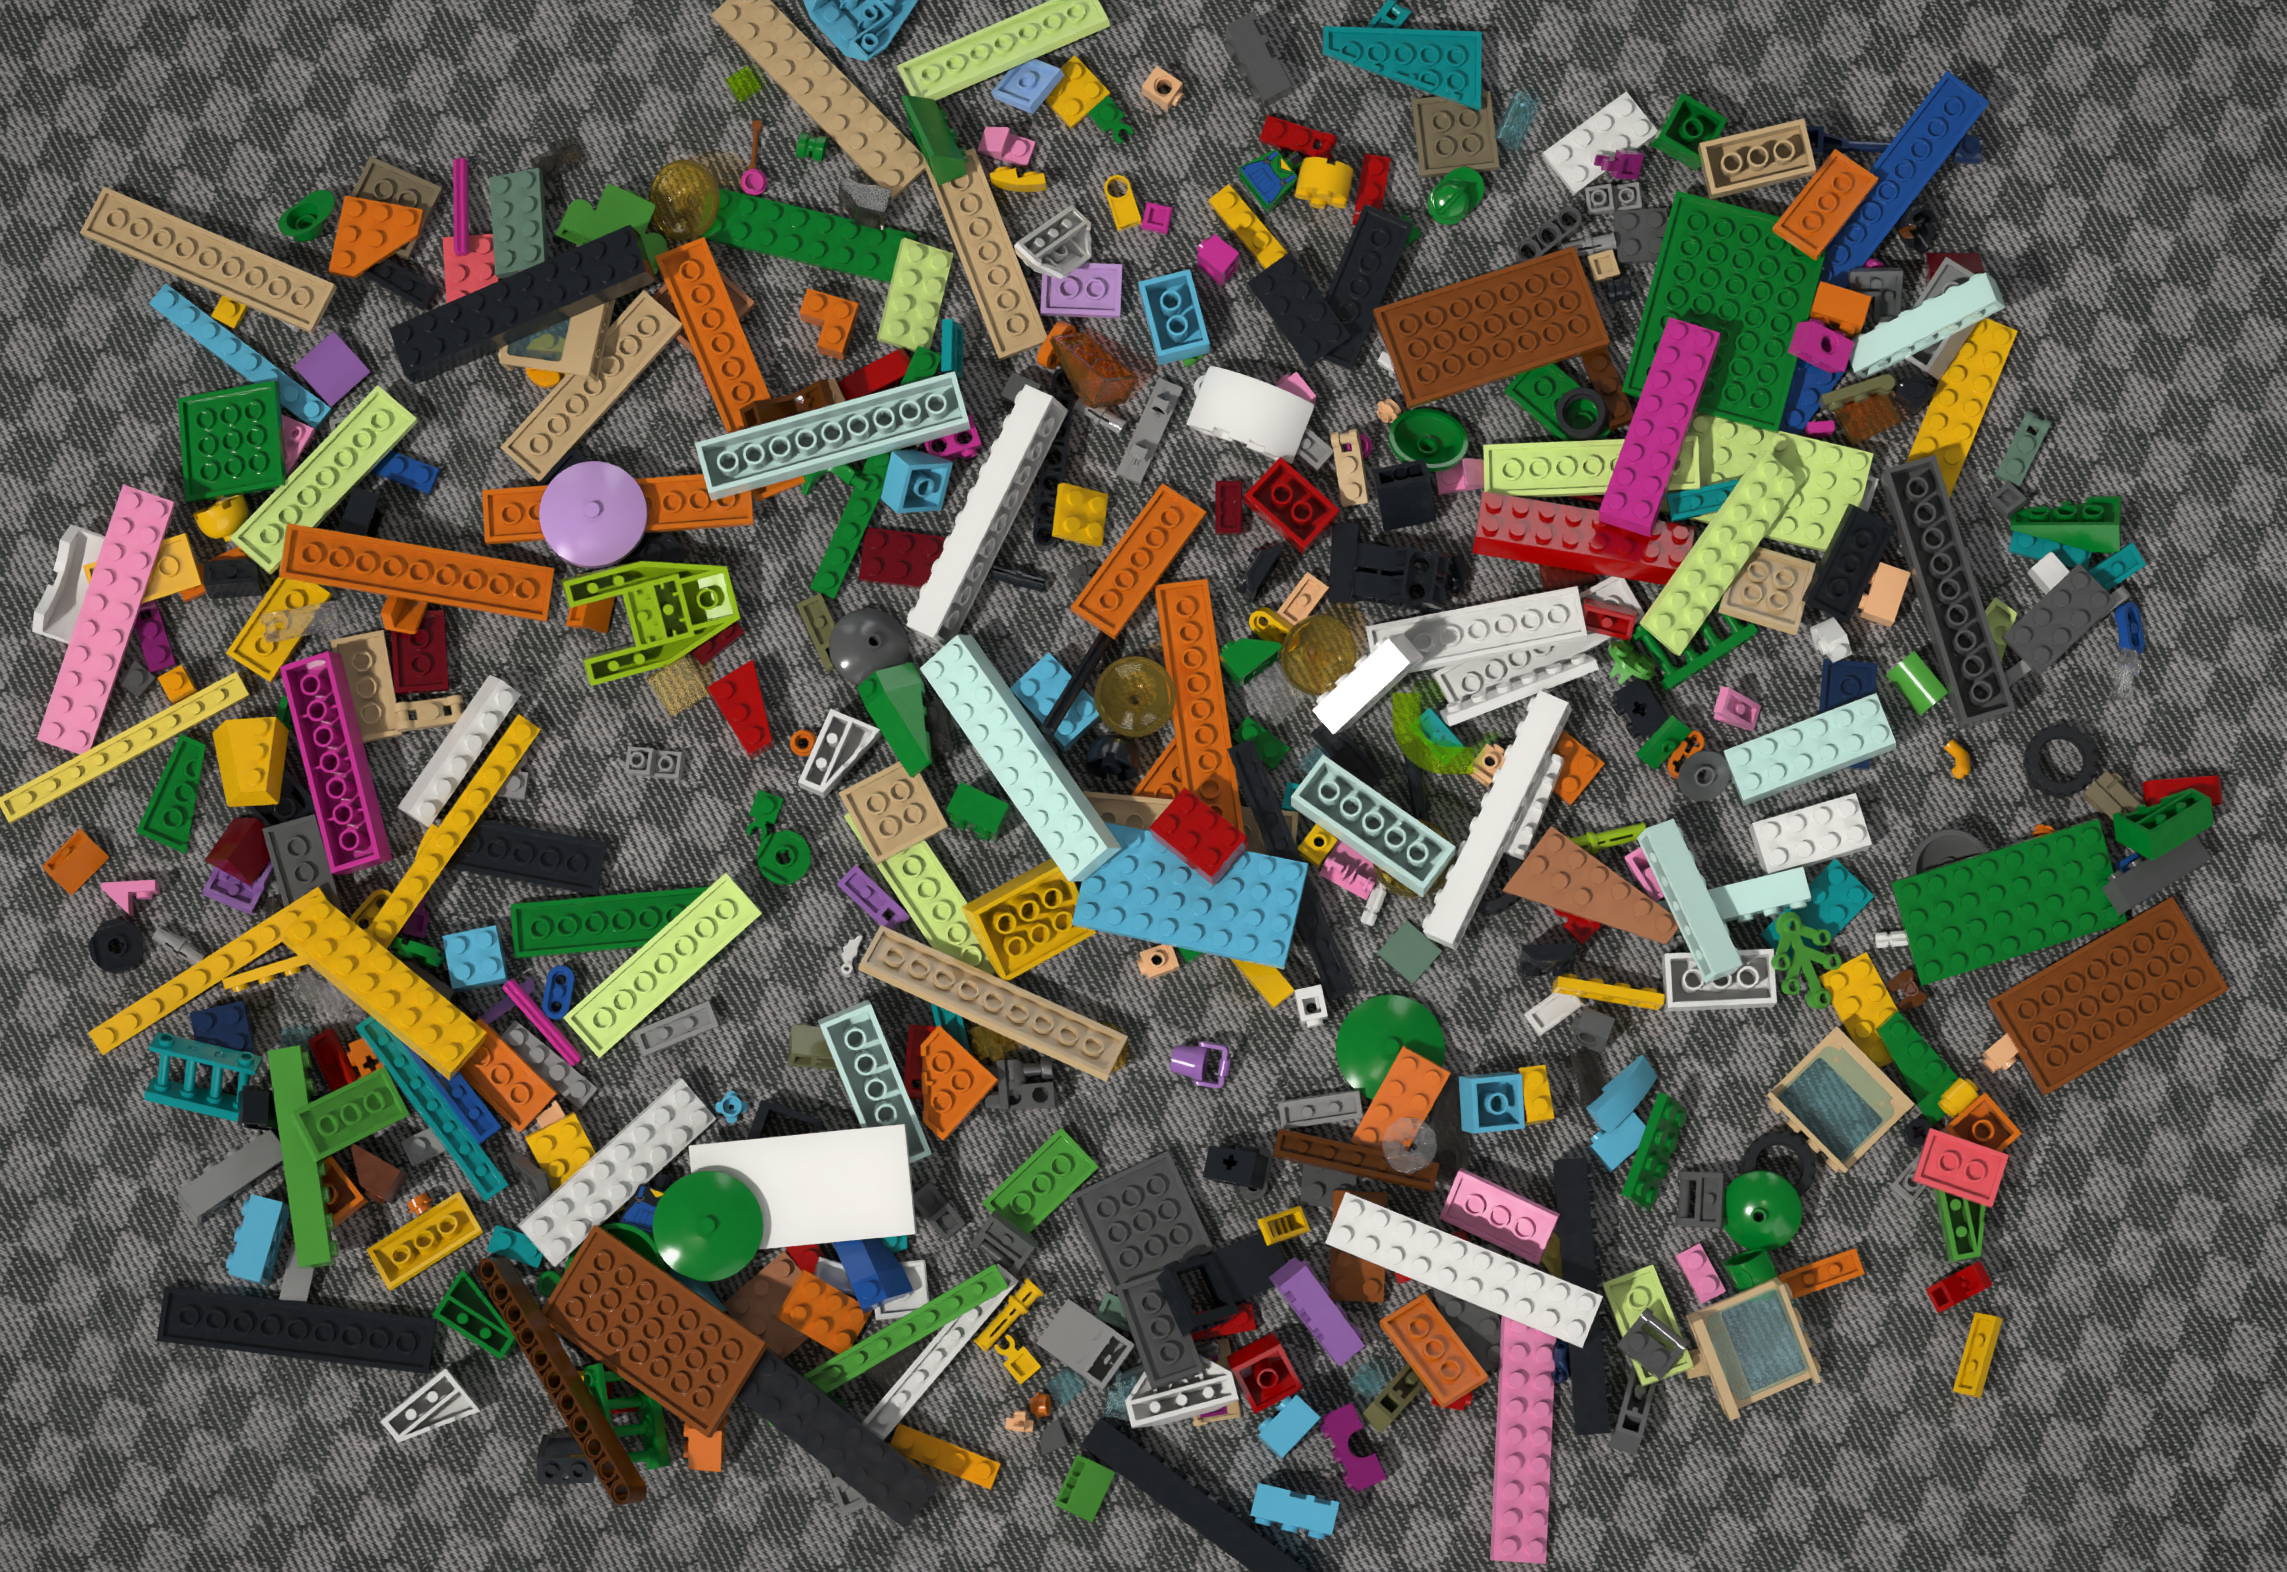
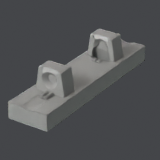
[1116,378,1183,485]

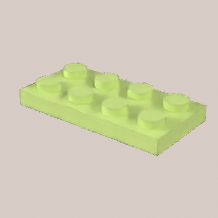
[877,238,954,352]
[1602,1265,1694,1387]

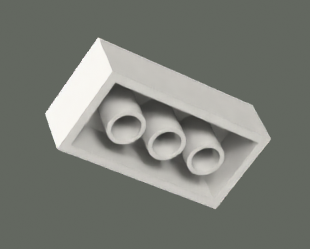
[1312,634,1424,734]
[1749,793,1872,876]
[1662,949,1777,1012]

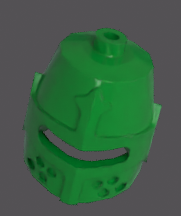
[1722,1247,1779,1302]

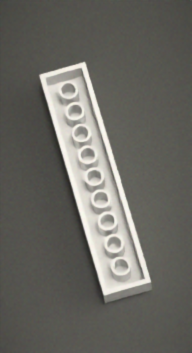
[906,384,1068,647]
[1325,1192,1603,1348]

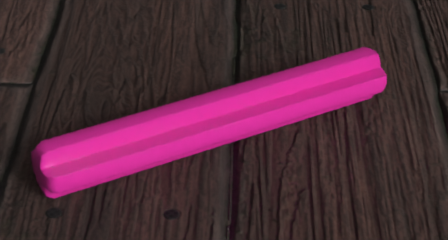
[453,158,469,256]
[502,979,583,1066]

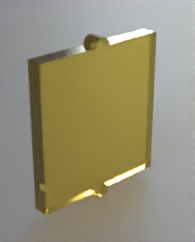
[647,655,709,717]

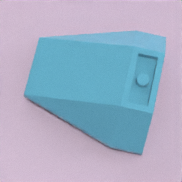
[803,0,919,62]

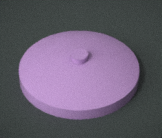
[539,461,648,568]

